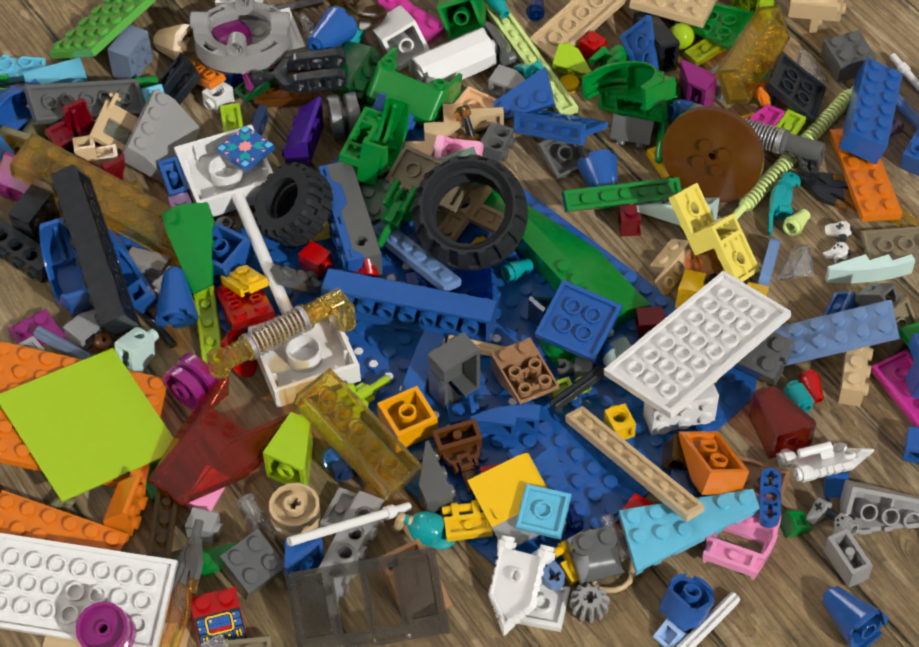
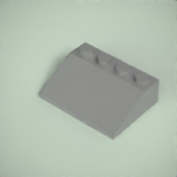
[120,89,201,183]

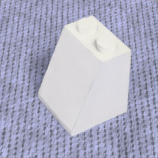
[371,5,430,71]

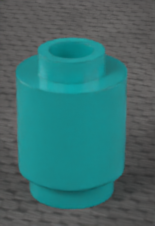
[783,380,814,413]

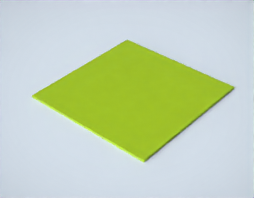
[0,348,181,502]

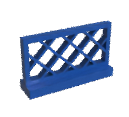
[514,110,608,145]

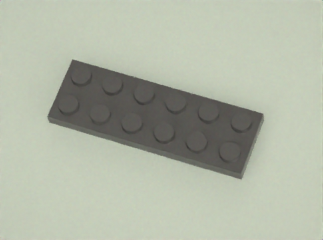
[23,79,145,124]

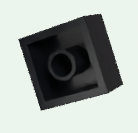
[8,184,60,244]

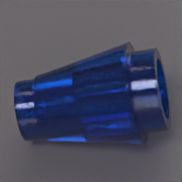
[526,0,545,21]

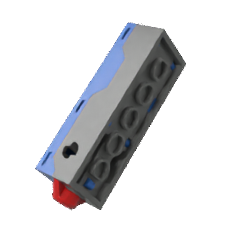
[319,162,383,278]

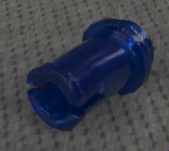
[566,503,584,534]

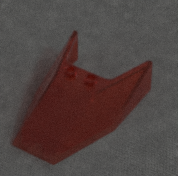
[149,371,289,506]

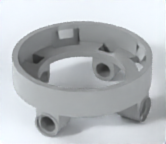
[190,0,291,73]

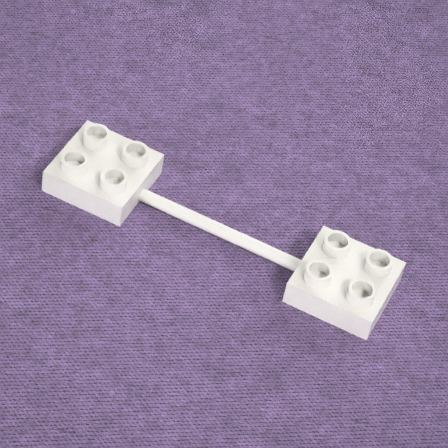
[174,125,361,408]

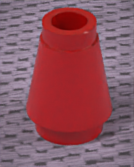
[798,369,824,404]

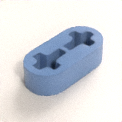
[532,550,565,591]

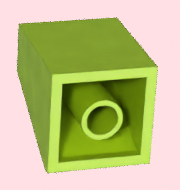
[263,412,313,486]

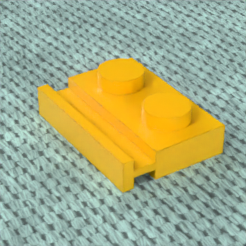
[220,265,269,297]

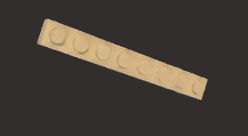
[565,406,705,522]

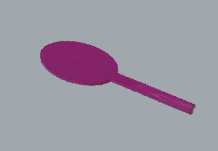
[212,19,254,91]

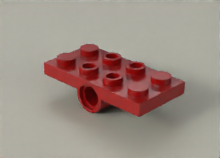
[215,284,276,331]

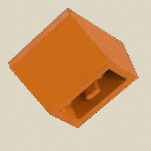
[103,474,149,538]

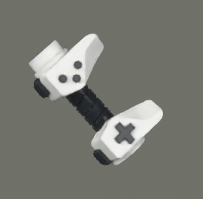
[823,221,853,264]

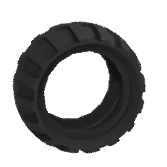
[412,154,528,271]

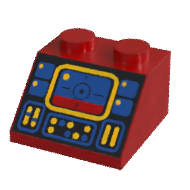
[189,586,247,647]

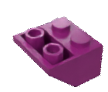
[679,60,718,106]

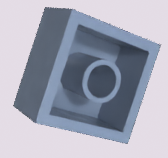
[107,25,153,80]

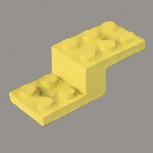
[668,183,760,282]

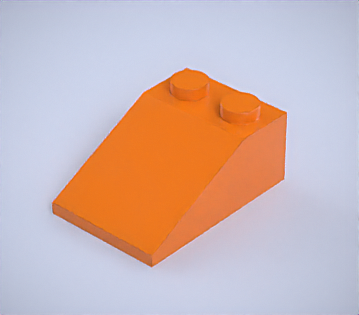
[678,431,749,495]

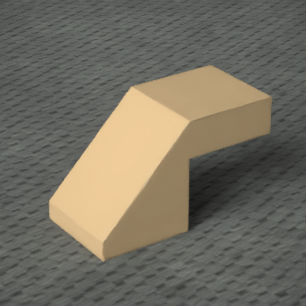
[72,135,118,166]

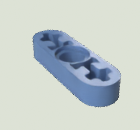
[758,238,781,286]

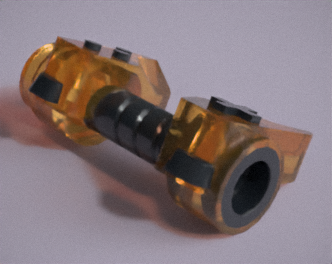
[454,105,481,142]

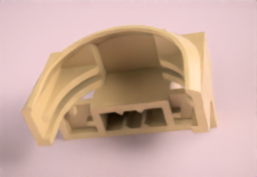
[788,0,846,34]

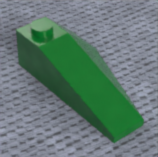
[161,202,215,294]

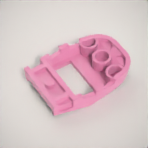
[703,489,781,580]

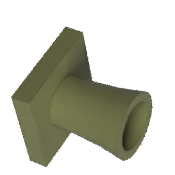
[0,118,49,169]

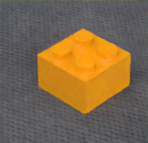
[377,386,438,451]

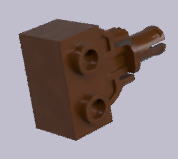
[432,418,483,494]

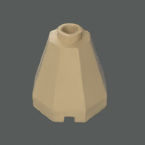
[153,24,198,62]

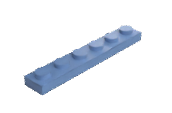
[372,222,461,291]

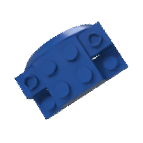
[0,79,40,160]
[39,217,92,318]

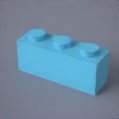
[23,57,88,84]

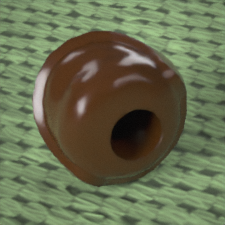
[93,332,115,354]

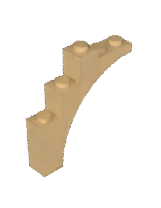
[405,103,504,157]

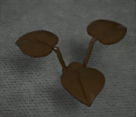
[305,0,387,43]

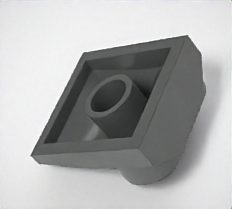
[484,22,517,68]
[537,139,589,179]
[565,527,624,585]

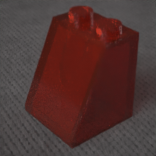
[749,386,816,459]

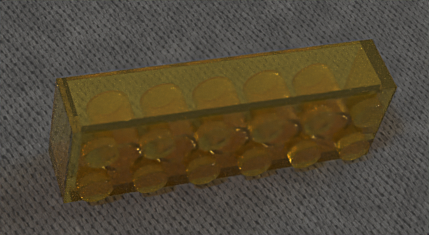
[715,5,790,105]
[293,368,423,503]

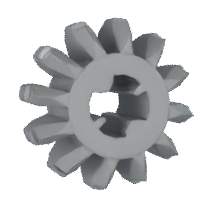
[569,582,610,624]

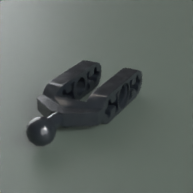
[251,48,347,93]

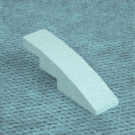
[825,254,916,283]

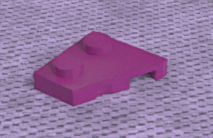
[8,309,67,345]

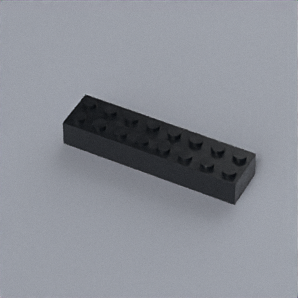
[51,164,141,337]

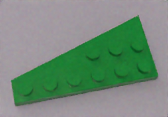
[665,3,754,53]

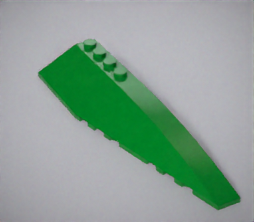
[483,190,651,329]

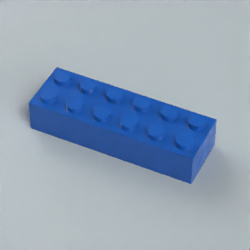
[839,57,903,164]

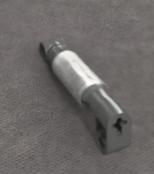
[688,103,826,174]

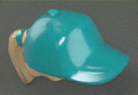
[391,511,455,550]

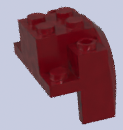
[45,98,126,193]

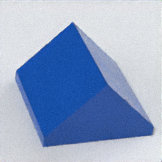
[284,537,324,592]

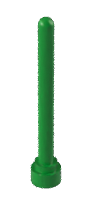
[655,98,673,164]

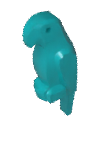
[768,172,801,236]

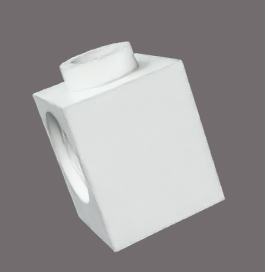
[202,82,235,114]

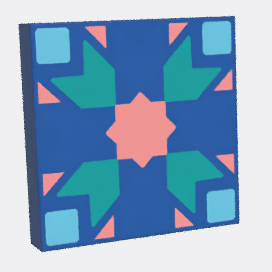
[216,125,275,172]

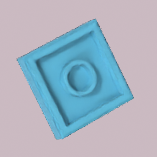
[515,484,572,540]

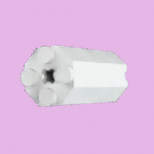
[408,27,497,84]

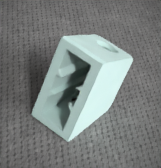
[115,327,159,373]

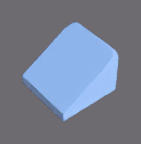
[653,618,688,647]

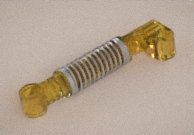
[207,288,356,378]

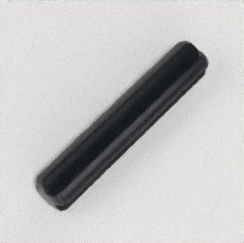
[549,365,605,411]

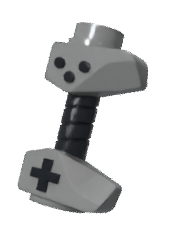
[806,497,859,536]

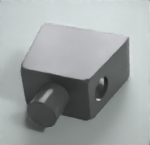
[855,283,900,306]

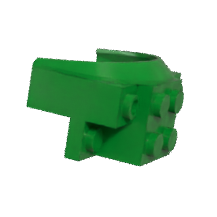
[582,61,676,123]
[338,94,410,186]

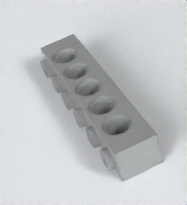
[300,490,385,624]

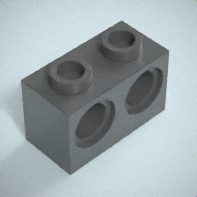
[481,122,516,163]

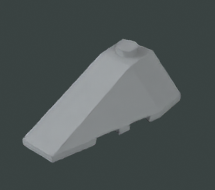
[840,480,919,535]

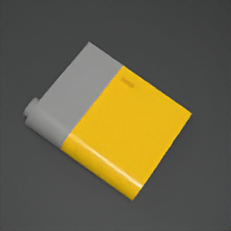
[467,453,567,547]

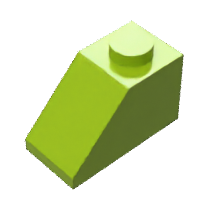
[552,43,591,80]

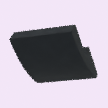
[158,52,202,105]

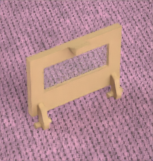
[89,92,138,155]

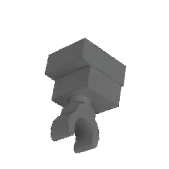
[557,357,593,380]

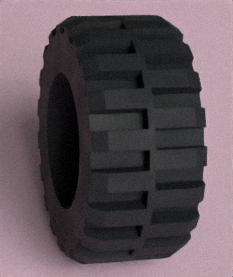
[254,162,333,247]

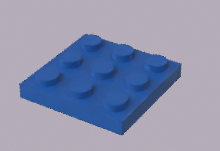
[535,280,622,363]

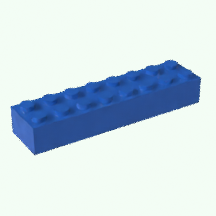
[321,268,496,343]

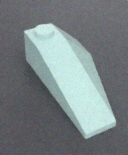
[636,197,719,226]

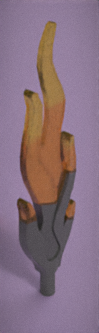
[160,519,204,647]

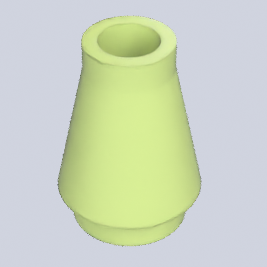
[783,209,810,236]

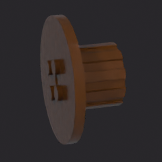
[662,106,764,203]

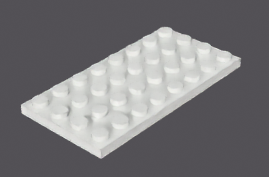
[604,271,791,419]
[0,533,178,647]

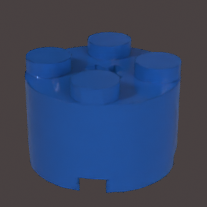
[659,574,715,631]

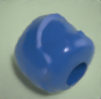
[321,446,346,471]

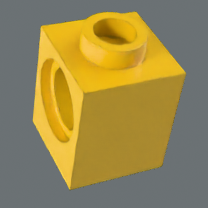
[604,403,636,440]

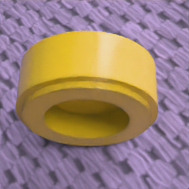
[560,74,579,94]

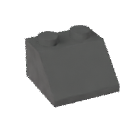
[610,113,656,148]

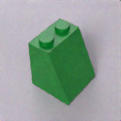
[436,0,486,41]

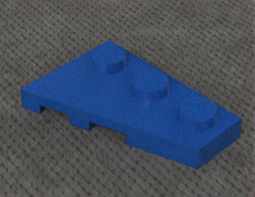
[620,15,659,70]
[493,67,556,121]

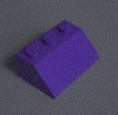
[282,97,324,167]

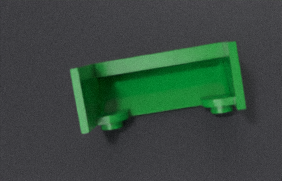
[366,46,463,126]

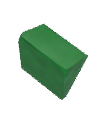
[780,510,812,538]

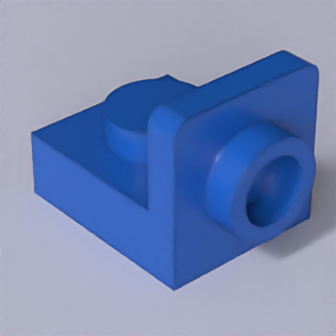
[446,394,480,426]

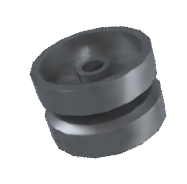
[326,92,361,139]

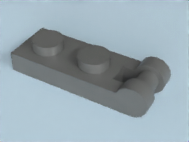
[270,264,323,294]

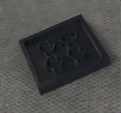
[765,51,827,125]

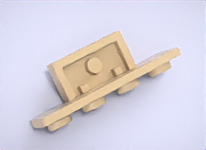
[650,239,701,295]

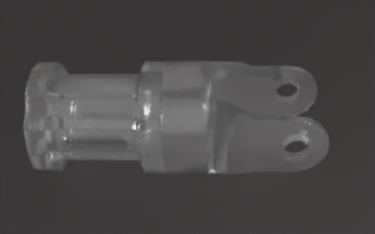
[236,494,277,539]

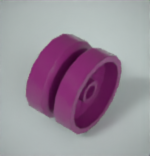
[163,353,220,410]
[76,601,136,647]

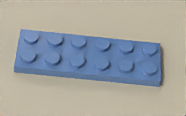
[774,299,900,366]

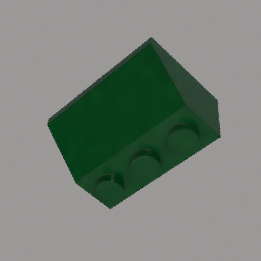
[319,41,383,102]

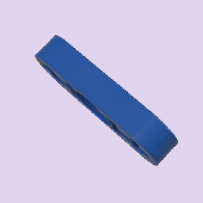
[758,467,781,528]

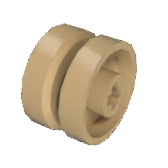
[269,483,321,540]

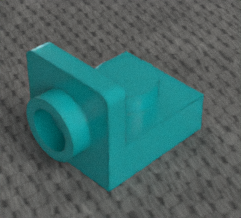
[513,61,543,79]

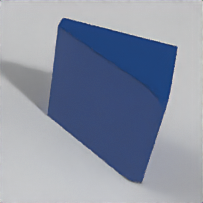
[823,471,849,498]

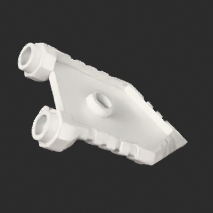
[776,441,874,483]
[488,535,556,636]

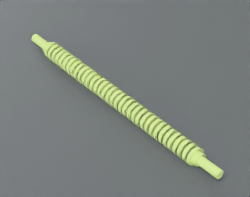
[732,85,854,219]

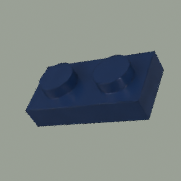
[252,104,269,136]

